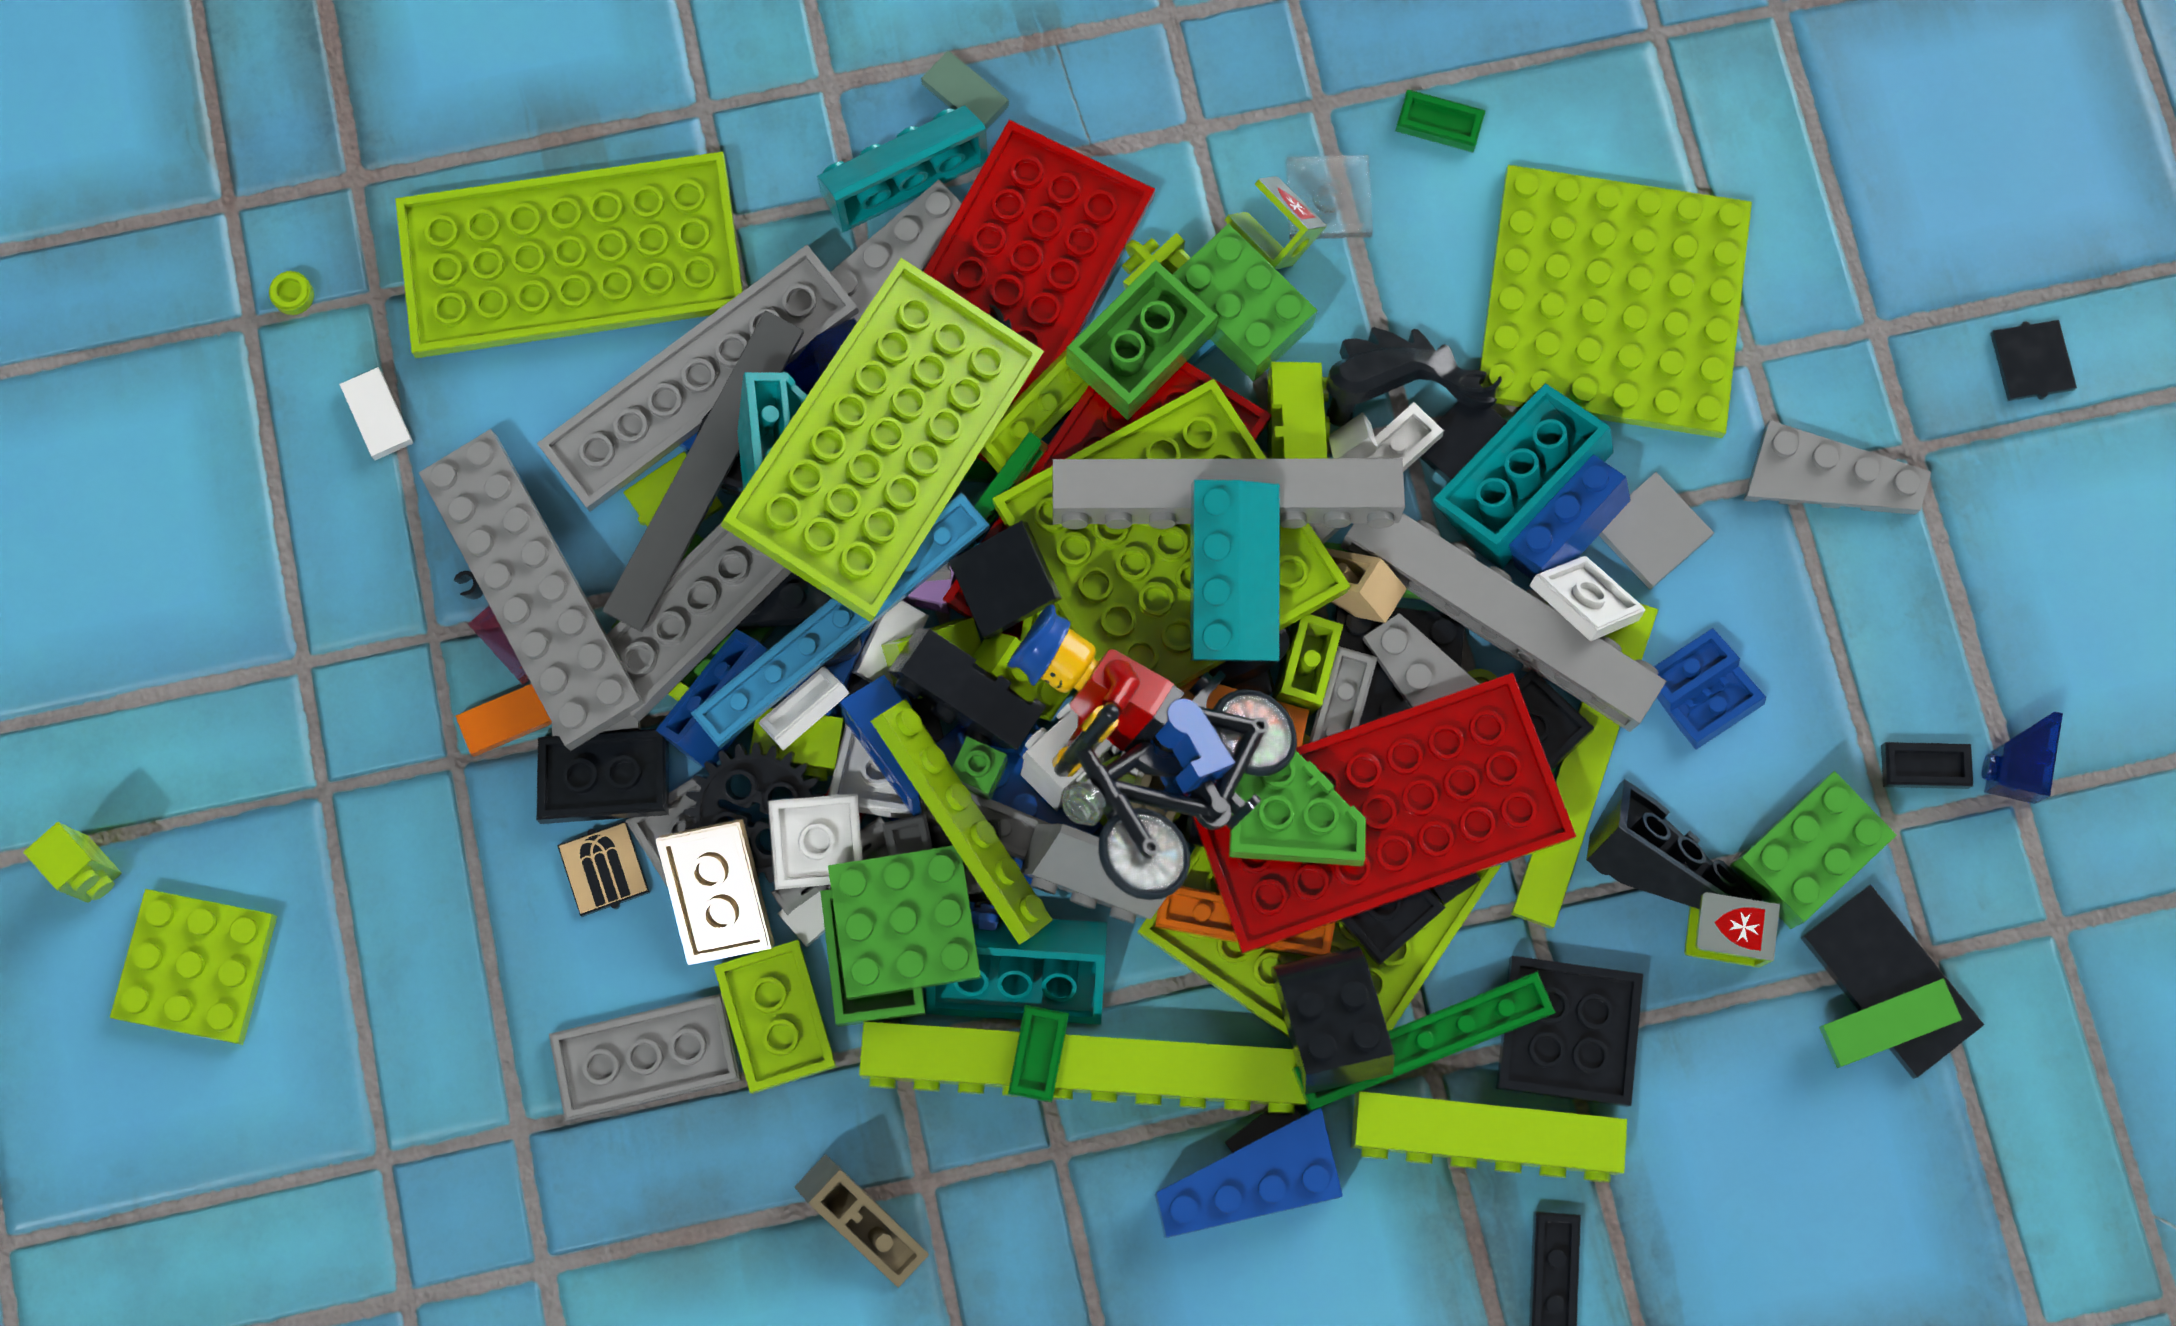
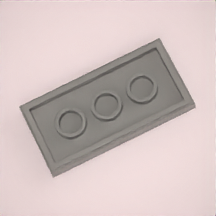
[549,994,741,1122]

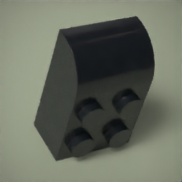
[1271,946,1395,1095]

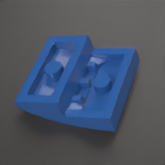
[1654,628,1766,750]

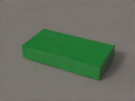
[1395,89,1486,153]
[1008,1005,1069,1103]

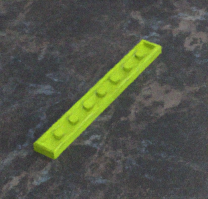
[1510,603,1658,929]

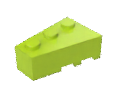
[1267,362,1330,459]

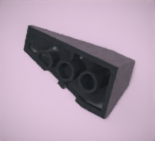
[1586,779,1762,909]

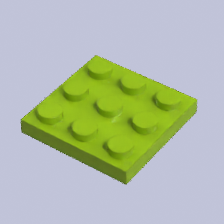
[110,889,277,1045]

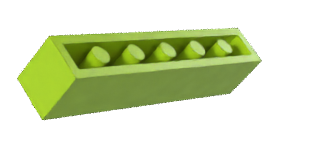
[1351,1091,1627,1183]

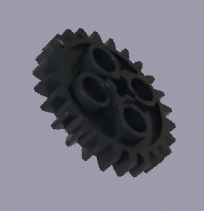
[683,742,826,883]

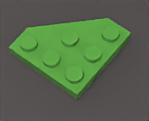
[1229,727,1366,866]

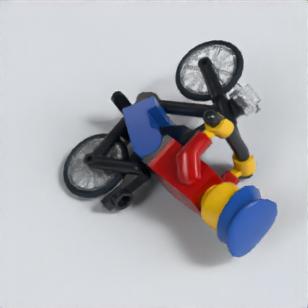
[1008,604,1297,900]

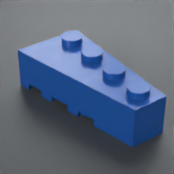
[1155,1108,1343,1238]

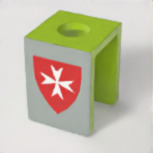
[1224,176,1327,269]
[1684,892,1780,968]

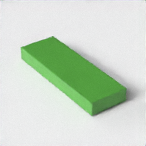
[1819,978,1962,1068]

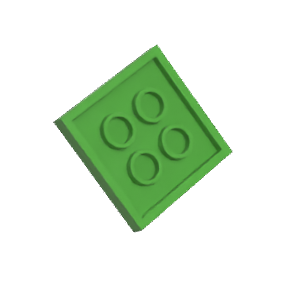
[828,846,981,1000]

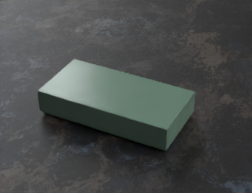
[921,50,1009,130]

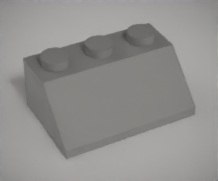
[1020,824,1179,924]

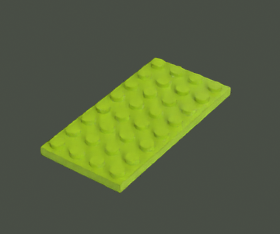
[395,151,743,358]
[720,257,1044,622]

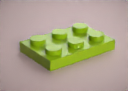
[714,940,837,1094]

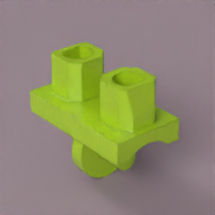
[1122,232,1190,289]

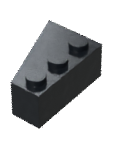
[888,629,1046,750]

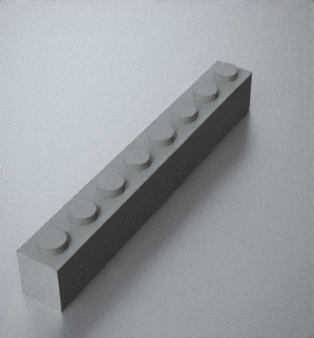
[1052,458,1405,529]
[1340,513,1666,732]

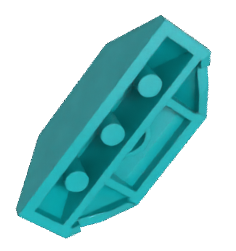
[737,372,807,490]

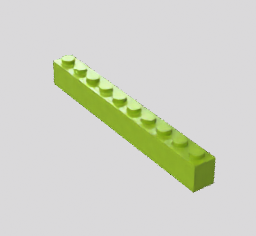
[859,1022,1306,1114]

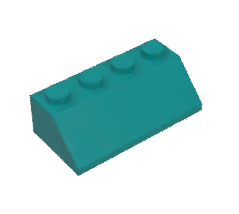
[817,105,988,233]
[1433,383,1614,569]
[1190,480,1280,661]
[926,917,1107,1025]

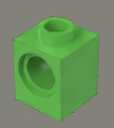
[952,736,1008,800]

